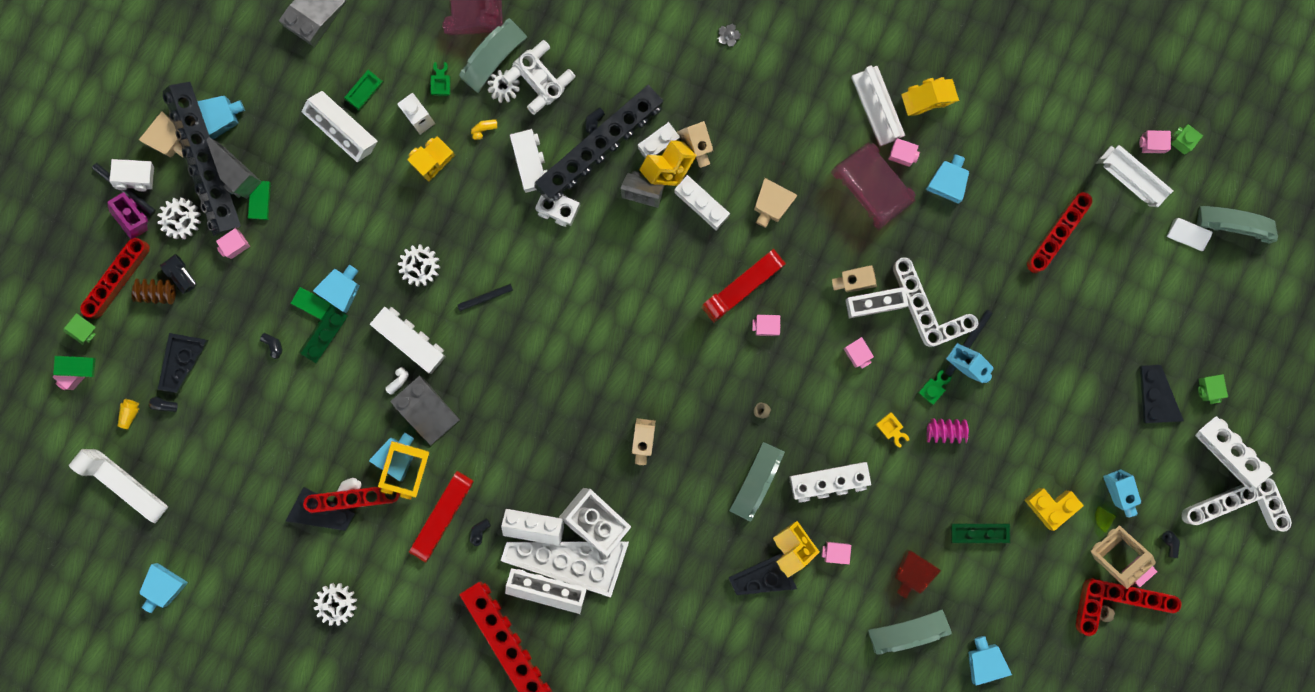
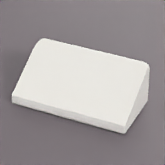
[1167,218,1213,251]

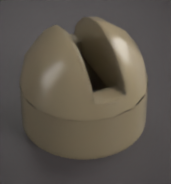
[754,402,771,419]
[1100,605,1115,622]

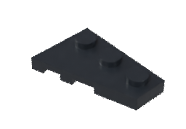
[158,333,209,393]
[1140,365,1184,423]
[286,487,356,531]
[728,553,797,595]

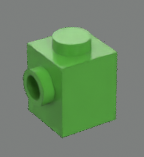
[1171,124,1203,155]
[63,313,96,345]
[1198,374,1228,404]

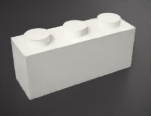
[510,129,547,193]
[674,175,730,231]
[845,287,909,319]
[501,509,564,546]

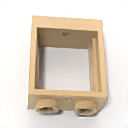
[1091,525,1156,589]

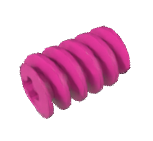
[927,418,969,444]

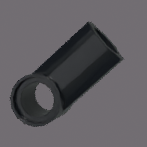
[160,254,197,294]

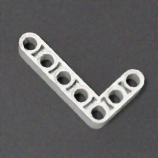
[893,258,978,347]
[69,449,168,523]
[1181,478,1292,531]

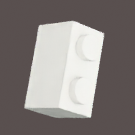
[638,122,680,159]
[110,159,154,191]

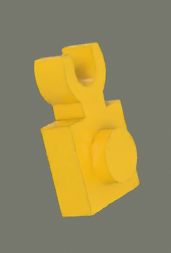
[876,412,909,447]

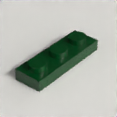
[299,305,348,363]
[951,523,1010,543]

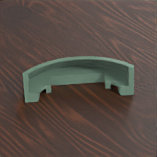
[459,18,528,93]
[1196,206,1278,243]
[729,442,785,522]
[868,609,952,654]

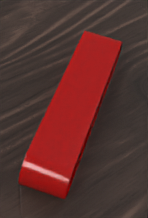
[1027,192,1092,273]
[80,238,149,319]
[409,471,474,563]
[303,487,400,513]

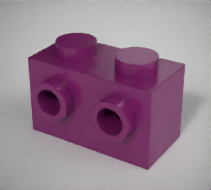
[107,192,148,239]

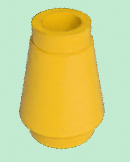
[117,399,139,429]

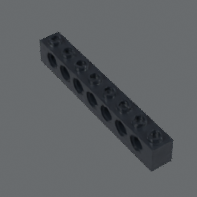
[162,82,241,236]
[534,85,664,204]

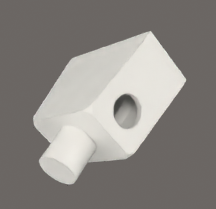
[398,93,435,135]

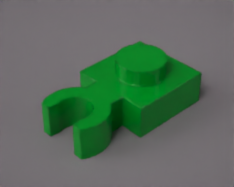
[431,62,451,96]
[918,370,952,405]

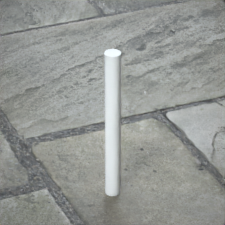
[873,66,905,139]

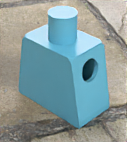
[197,96,245,139]
[925,155,969,204]
[313,265,360,313]
[946,343,993,383]
[369,432,414,481]
[1103,469,1141,517]
[140,563,188,613]
[968,636,1012,685]

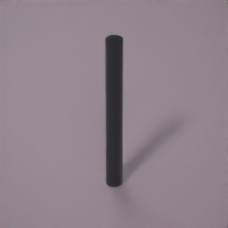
[92,163,156,216]
[945,309,993,377]

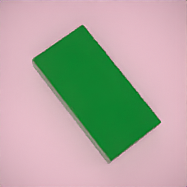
[344,69,384,111]
[248,181,271,220]
[291,287,334,320]
[53,356,96,377]

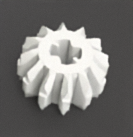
[488,70,520,102]

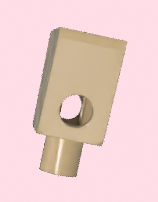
[139,112,183,157]
[677,121,713,168]
[754,178,797,228]
[832,265,877,292]
[632,418,656,465]

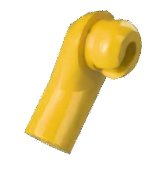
[471,119,497,140]

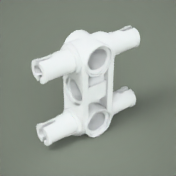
[501,40,575,115]

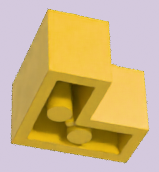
[901,77,959,116]
[407,136,455,182]
[640,140,697,186]
[1024,488,1084,531]
[773,521,819,577]

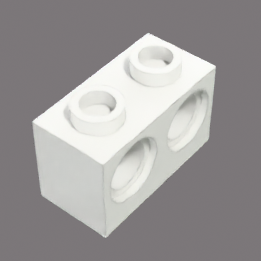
[535,195,580,227]

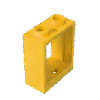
[378,441,429,500]

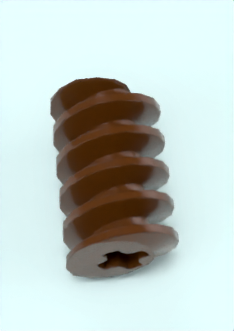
[132,278,176,304]

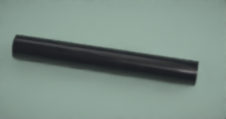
[457,283,513,311]

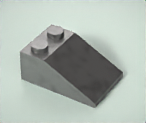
[279,0,347,47]
[207,137,261,199]
[621,172,664,208]
[390,376,460,445]

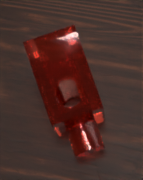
[895,549,941,598]

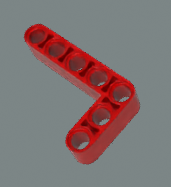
[702,249,786,322]
[1076,579,1181,636]

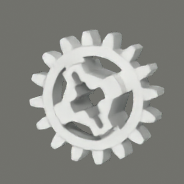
[158,198,201,239]
[398,245,440,287]
[314,583,357,626]

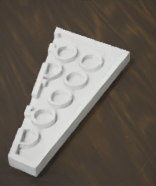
[501,541,629,597]

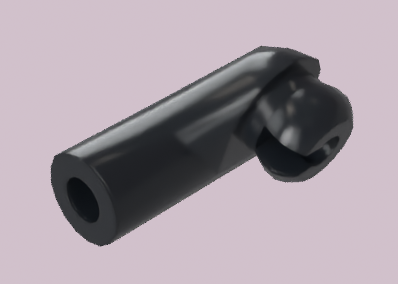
[585,107,605,134]
[260,333,283,359]
[149,397,178,412]
[470,518,491,546]
[1162,531,1180,558]

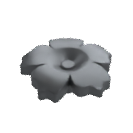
[718,24,741,47]

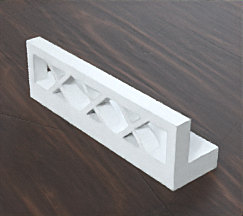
[851,65,900,146]

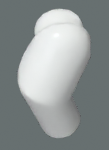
[386,367,408,395]
[334,478,362,497]

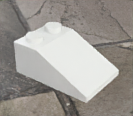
[559,488,631,557]

